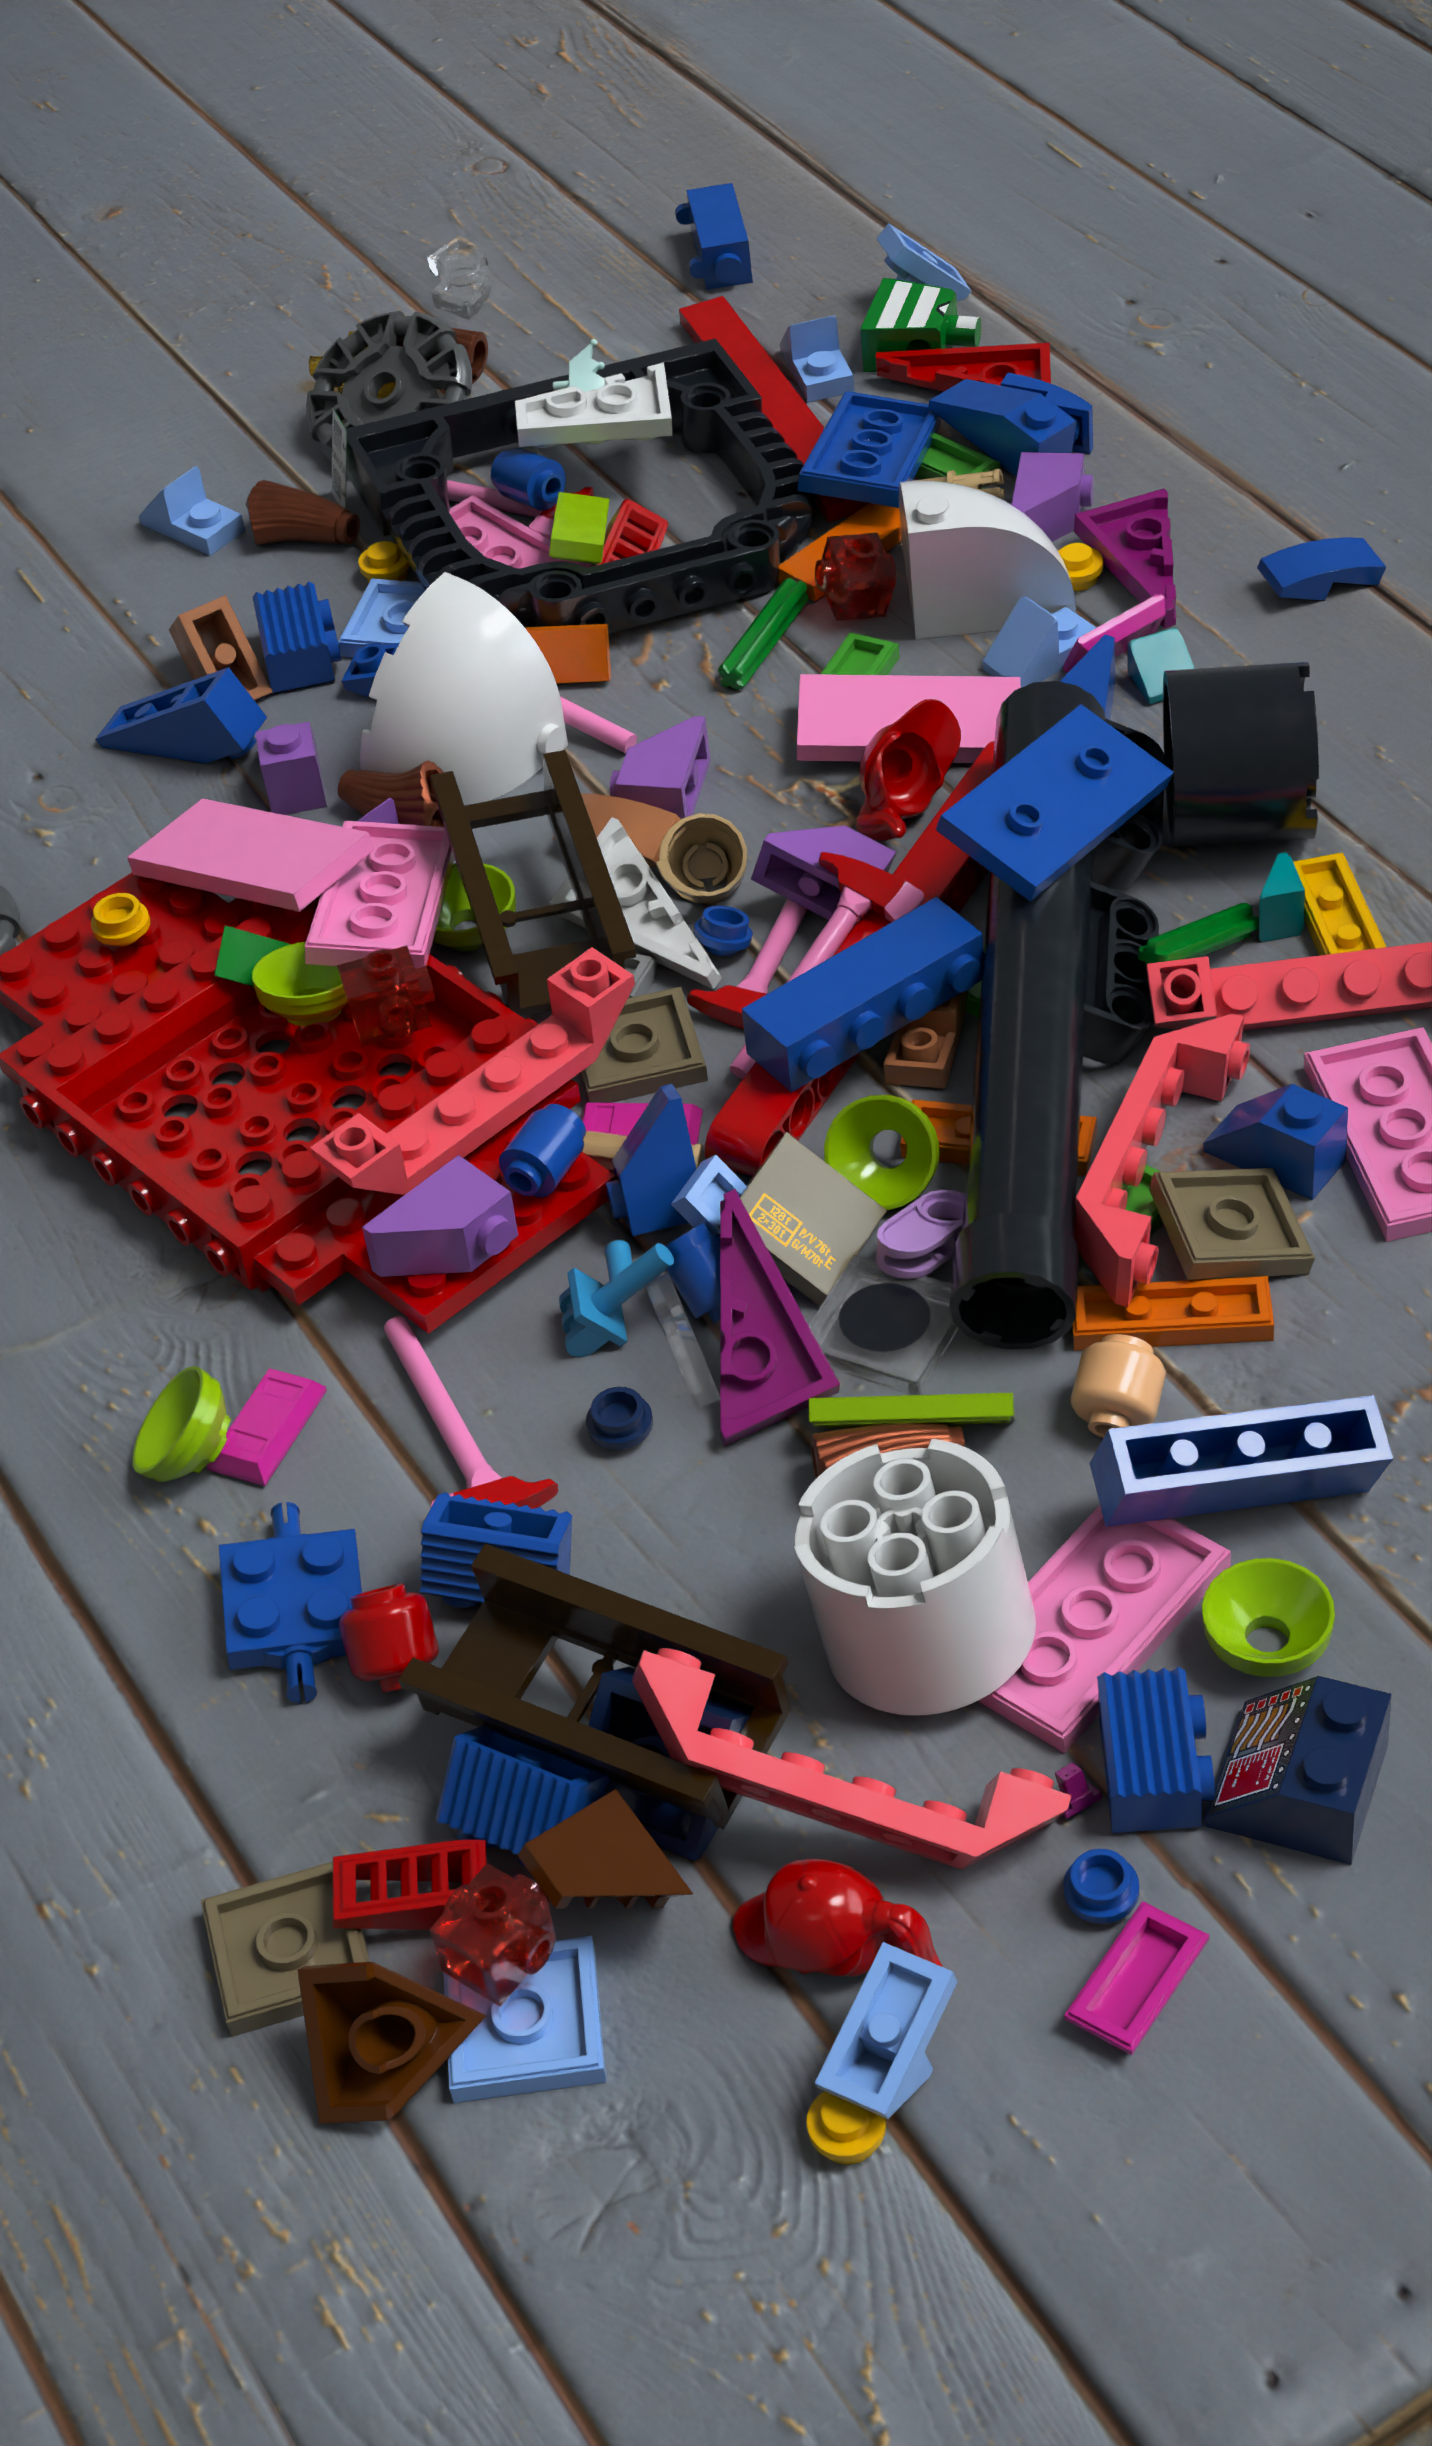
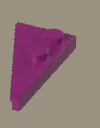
[1074,488,1176,628]
[720,1189,840,1446]

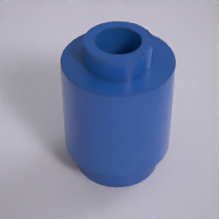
[491,448,566,511]
[499,1104,586,1197]
[666,1222,720,1323]

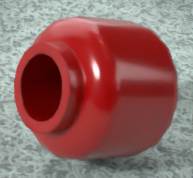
[339,1583,439,1692]

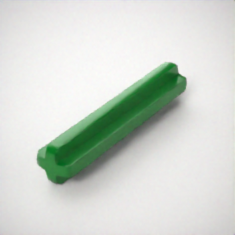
[718,578,808,690]
[1138,903,1259,964]

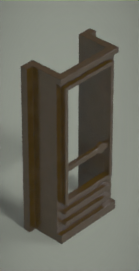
[430,750,636,1016]
[398,1543,792,1829]

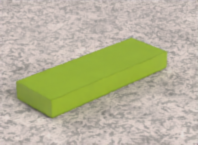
[549,492,610,564]
[809,1392,1015,1428]

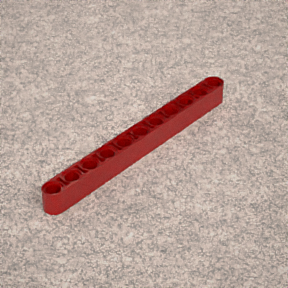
[705,741,995,1177]

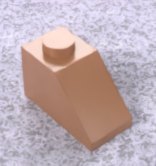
[169,595,273,701]

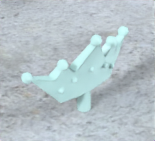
[553,339,605,392]

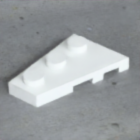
[515,362,672,448]

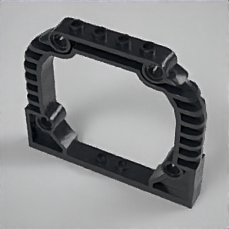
[346,338,816,634]

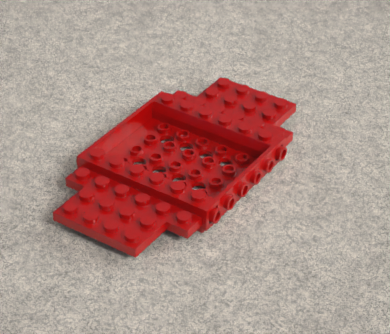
[0,872,616,1334]

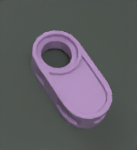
[876,1190,965,1279]

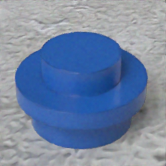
[693,906,753,956]
[1063,1849,1139,1924]

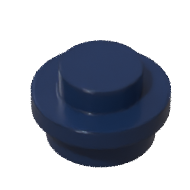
[586,1387,653,1450]

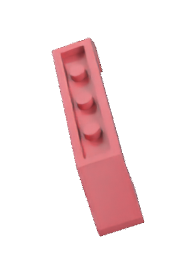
[1146,942,1432,1031]
[310,947,635,1195]
[1074,1013,1250,1307]
[632,1648,1072,1870]

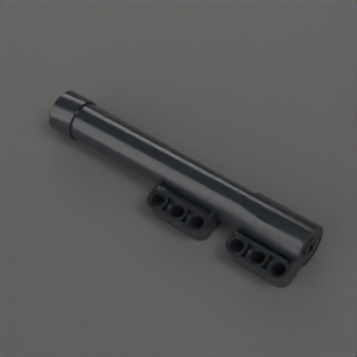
[949,681,1165,1350]

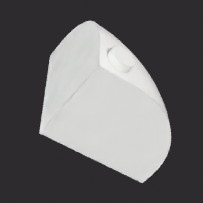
[899,481,1076,640]
[360,572,568,805]

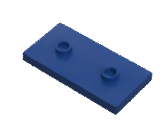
[798,391,941,508]
[935,704,1174,901]

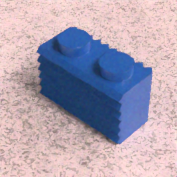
[253,581,342,694]
[420,1492,572,1608]
[1097,1667,1215,1833]
[436,1726,610,1868]

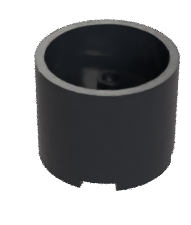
[1163,662,1319,847]

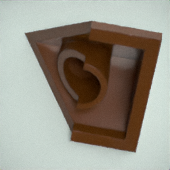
[518,1789,693,1908]
[297,1961,487,2124]

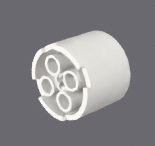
[794,1439,1036,1715]

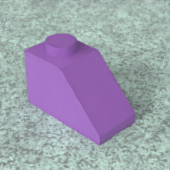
[1011,452,1094,542]
[610,716,711,819]
[255,721,327,815]
[751,825,896,930]
[362,1155,518,1277]

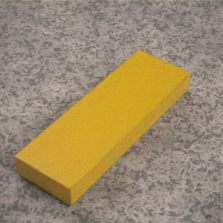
[1293,852,1386,955]

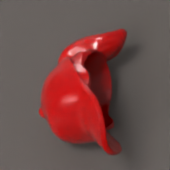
[856,699,961,841]
[733,1859,943,1976]

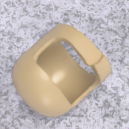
[656,813,747,904]

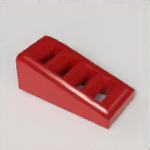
[593,499,668,566]
[332,1840,488,1931]

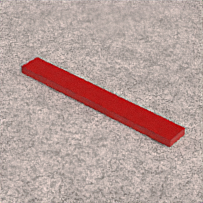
[679,296,869,522]

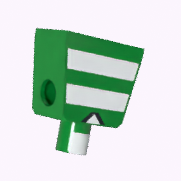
[860,278,981,372]

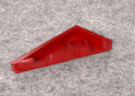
[876,342,1051,391]

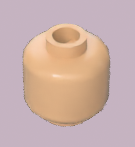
[1070,1334,1166,1438]

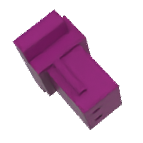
[1055,1762,1103,1819]

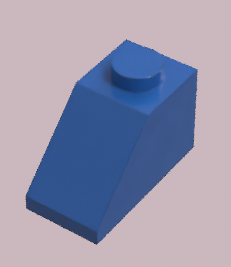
[605,1084,696,1236]
[1203,1084,1348,1200]

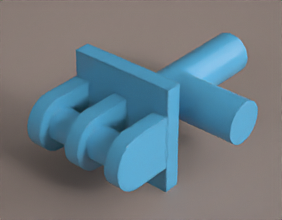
[559,1240,674,1357]

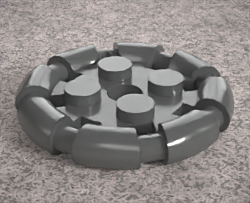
[306,311,472,462]

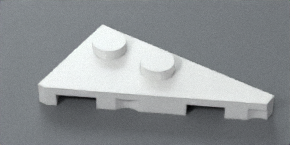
[550,817,722,989]

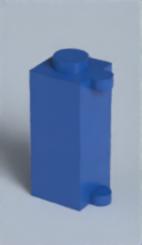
[675,183,753,290]

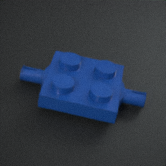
[219,1502,362,1703]

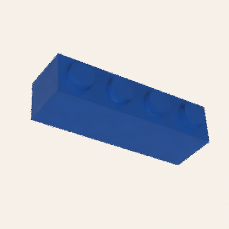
[741,897,984,1093]
[1089,1395,1393,1527]

